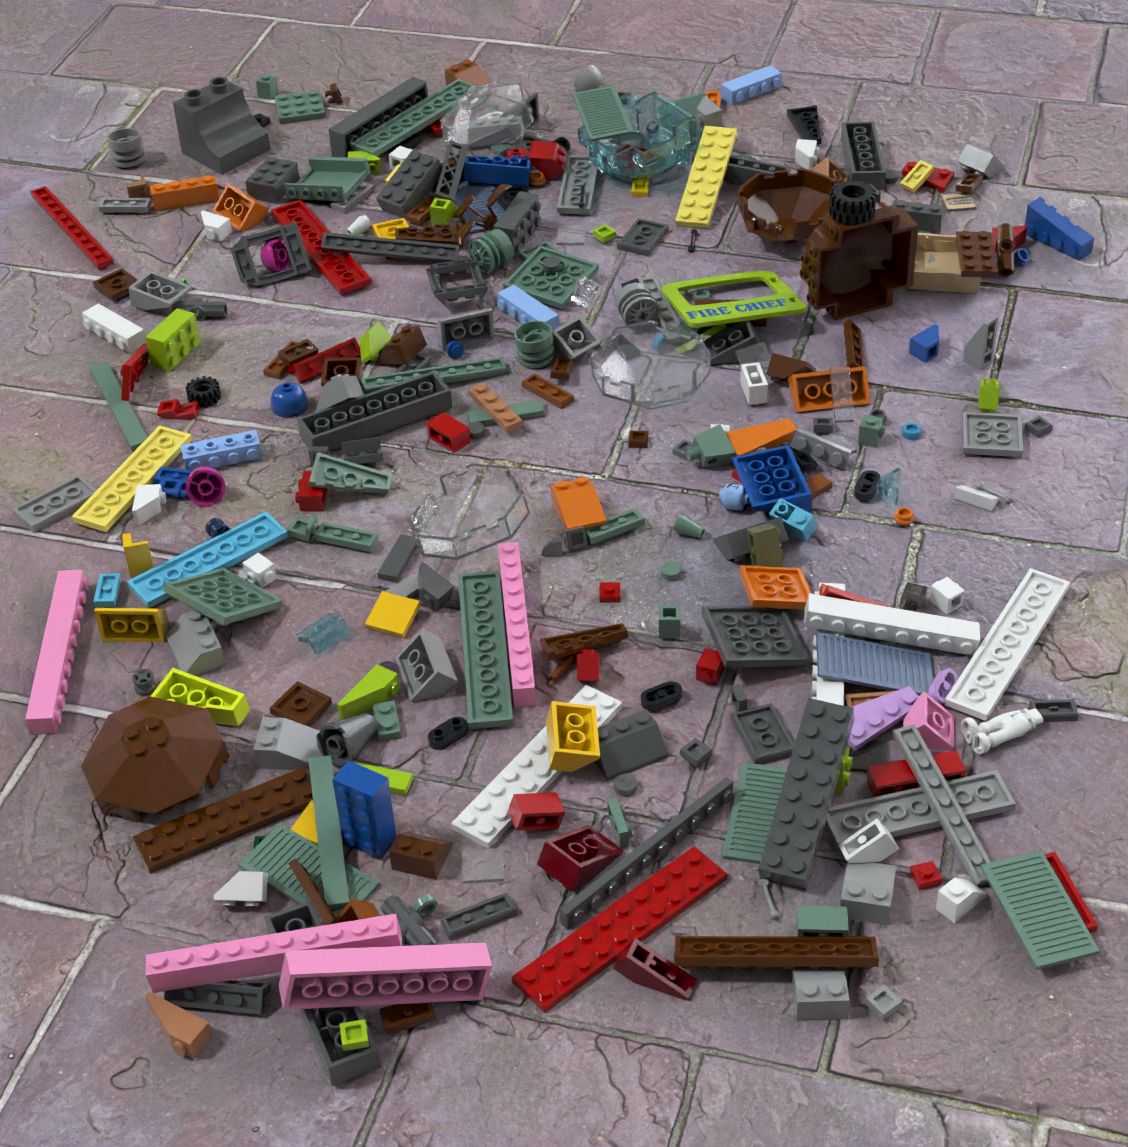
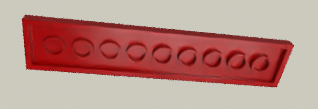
[271,200,372,295]
[512,846,727,1013]

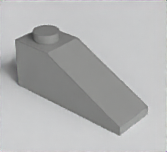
[963,315,998,370]

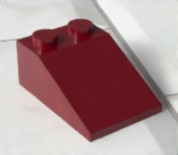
[537,824,623,891]

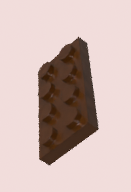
[955,231,998,278]

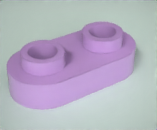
[928,668,958,705]

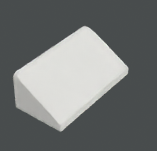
[954,485,999,511]

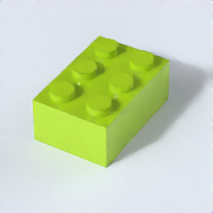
[145,308,200,372]

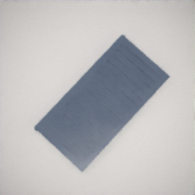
[454,182,505,234]
[816,632,933,696]

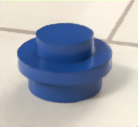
[1014,248,1029,266]
[446,341,464,359]

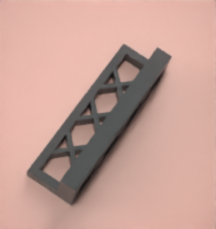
[434,140,469,202]
[164,980,271,1015]

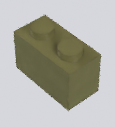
[747,523,784,567]

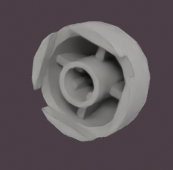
[574,65,604,92]

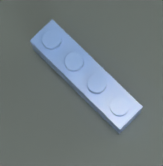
[721,66,782,105]
[497,285,559,330]

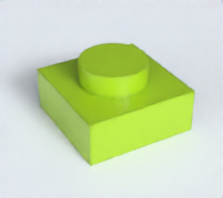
[593,224,617,243]
[339,1019,369,1051]

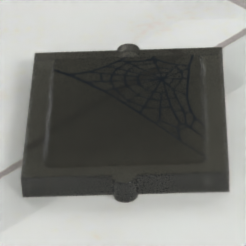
[849,740,887,774]

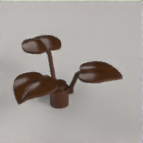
[454,184,512,246]

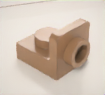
[126,176,151,198]

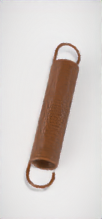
[546,652,579,685]

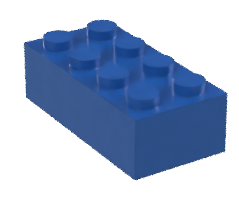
[332,761,396,859]

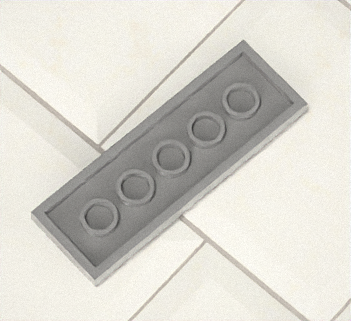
[557,155,599,215]

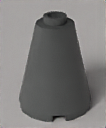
[316,713,377,766]

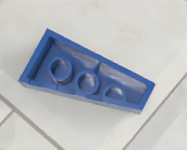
[463,155,531,187]
[1025,197,1094,261]

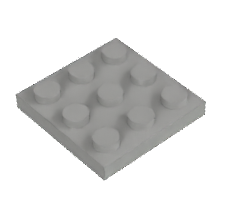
[962,412,1023,457]

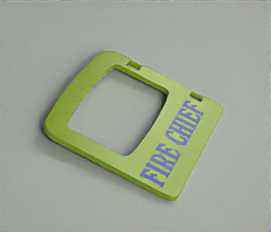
[662,271,807,328]

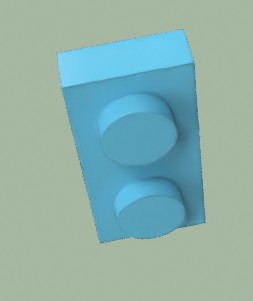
[93,573,122,608]

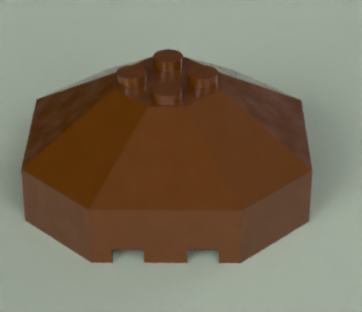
[738,168,835,243]
[81,696,229,823]

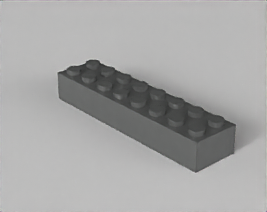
[328,77,428,158]
[297,371,452,452]
[758,698,855,890]
[264,900,381,1086]

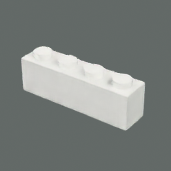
[82,304,147,353]

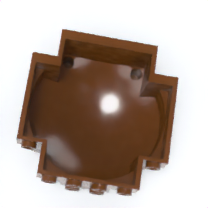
[800,202,918,320]

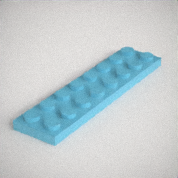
[127,512,289,609]

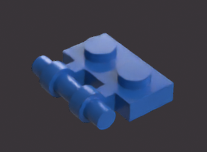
[154,467,192,499]

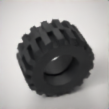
[829,181,877,225]

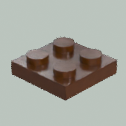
[93,268,138,301]
[270,681,332,727]

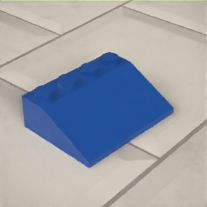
[732,445,812,513]

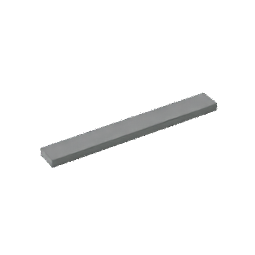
[892,724,991,887]

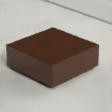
[628,430,649,448]

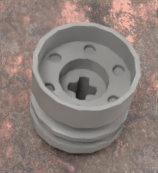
[107,128,145,167]
[615,282,660,331]

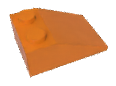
[550,477,607,529]

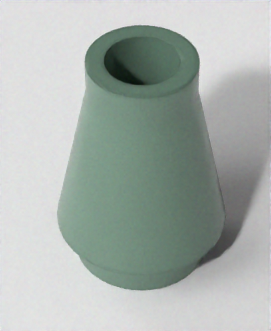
[673,515,705,539]

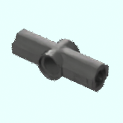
[172,298,228,321]
[381,895,437,946]

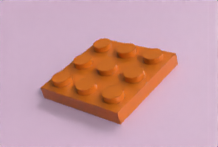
[739,565,811,610]

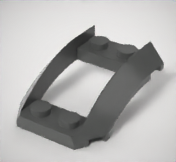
[230,221,312,286]
[426,259,488,307]

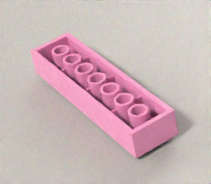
[279,943,492,1010]

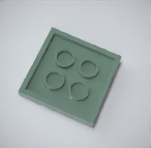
[274,90,326,124]

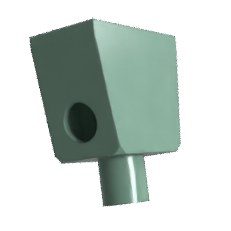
[686,424,736,468]

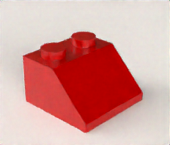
[528,141,567,181]

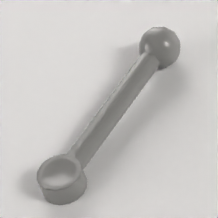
[976,482,1013,503]
[759,879,779,920]

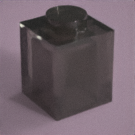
[900,582,928,613]

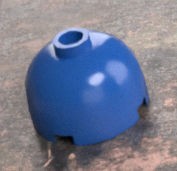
[270,382,308,418]

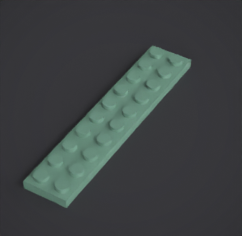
[350,79,481,157]
[458,571,513,729]

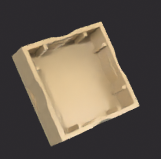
[907,233,981,294]

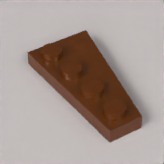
[395,222,464,248]
[540,623,628,661]

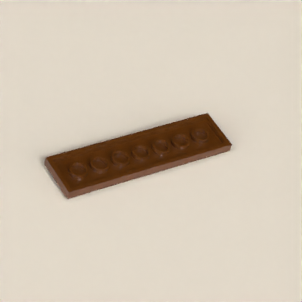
[133,767,313,873]
[674,936,879,970]

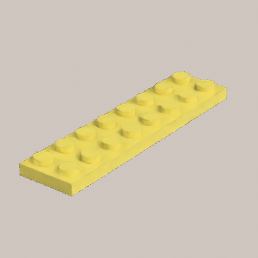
[675,126,737,229]
[72,426,192,532]

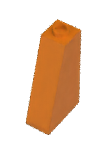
[725,418,798,456]

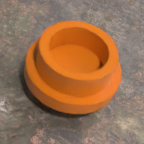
[529,172,546,186]
[894,507,914,526]

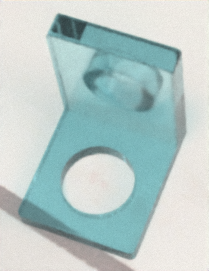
[878,468,901,505]

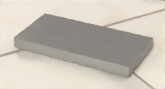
[12,475,97,533]

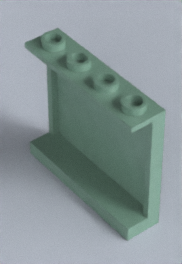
[284,156,371,201]

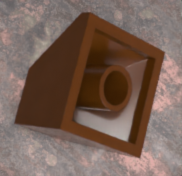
[766,353,816,383]

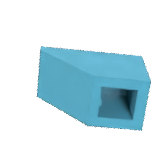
[769,498,818,542]

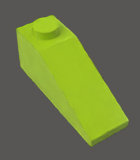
[978,378,1000,413]
[337,664,400,720]

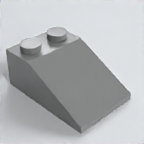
[128,270,192,310]
[254,717,323,771]
[840,863,896,925]
[790,967,849,1021]

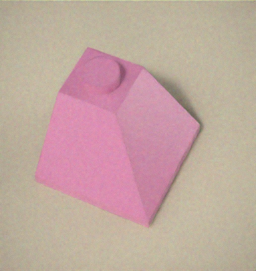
[903,692,954,751]

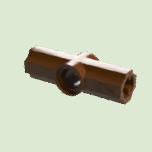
[996,223,1015,276]

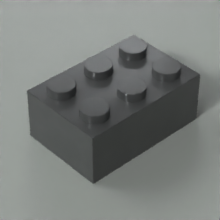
[245,157,300,204]

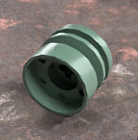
[468,229,514,274]
[514,320,556,368]

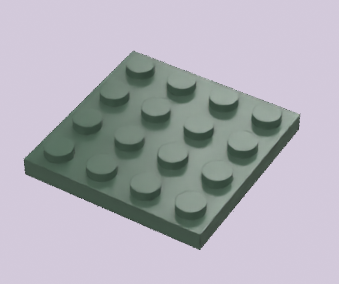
[503,245,599,309]
[163,568,283,625]

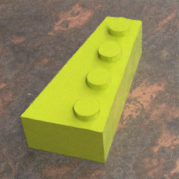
[151,668,250,727]

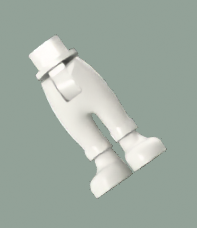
[961,708,1043,755]

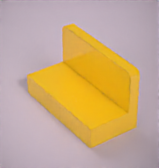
[122,533,154,578]

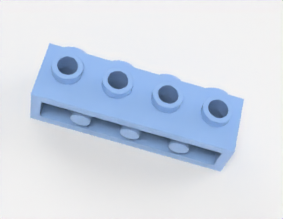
[180,430,262,471]

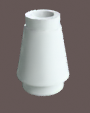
[346,215,372,235]

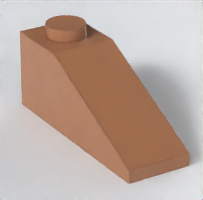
[145,992,212,1059]

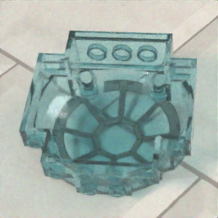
[577,91,696,179]

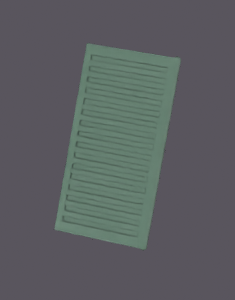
[572,85,634,142]
[722,762,787,864]
[238,823,380,917]
[981,850,1100,970]

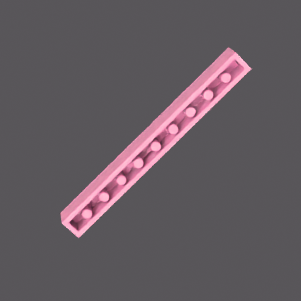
[498,542,536,708]
[25,570,89,735]
[145,914,402,993]

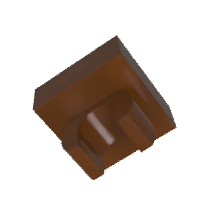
[325,83,343,105]

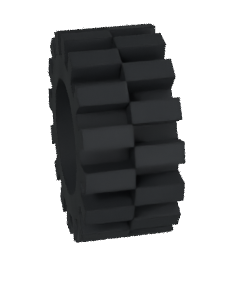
[186,376,221,408]

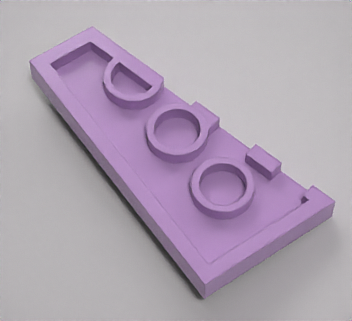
[848,686,919,751]

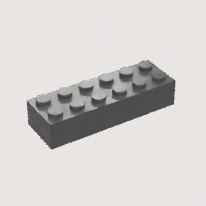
[841,121,886,190]

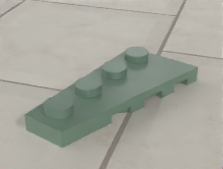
[308,452,393,494]

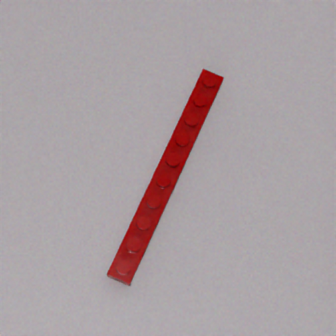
[31,186,114,270]

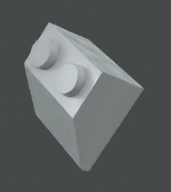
[957,144,1005,178]
[552,315,602,359]
[316,374,364,411]

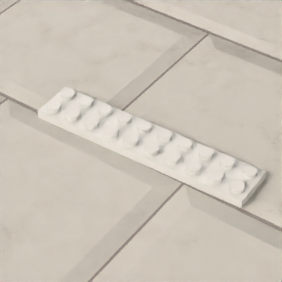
[945,568,1070,721]
[451,685,622,849]

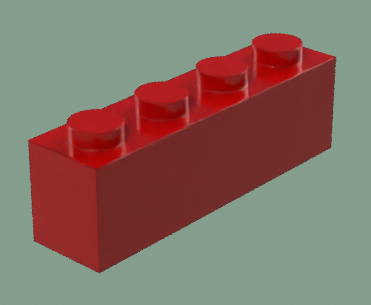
[867,750,966,797]

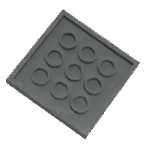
[701,606,809,668]

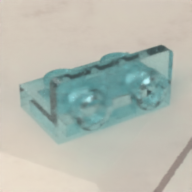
[296,613,349,654]

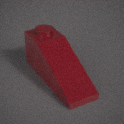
[613,938,697,1001]

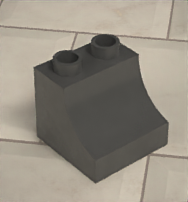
[173,77,271,175]

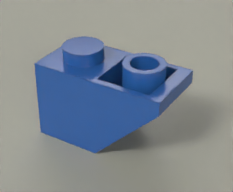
[909,324,939,363]

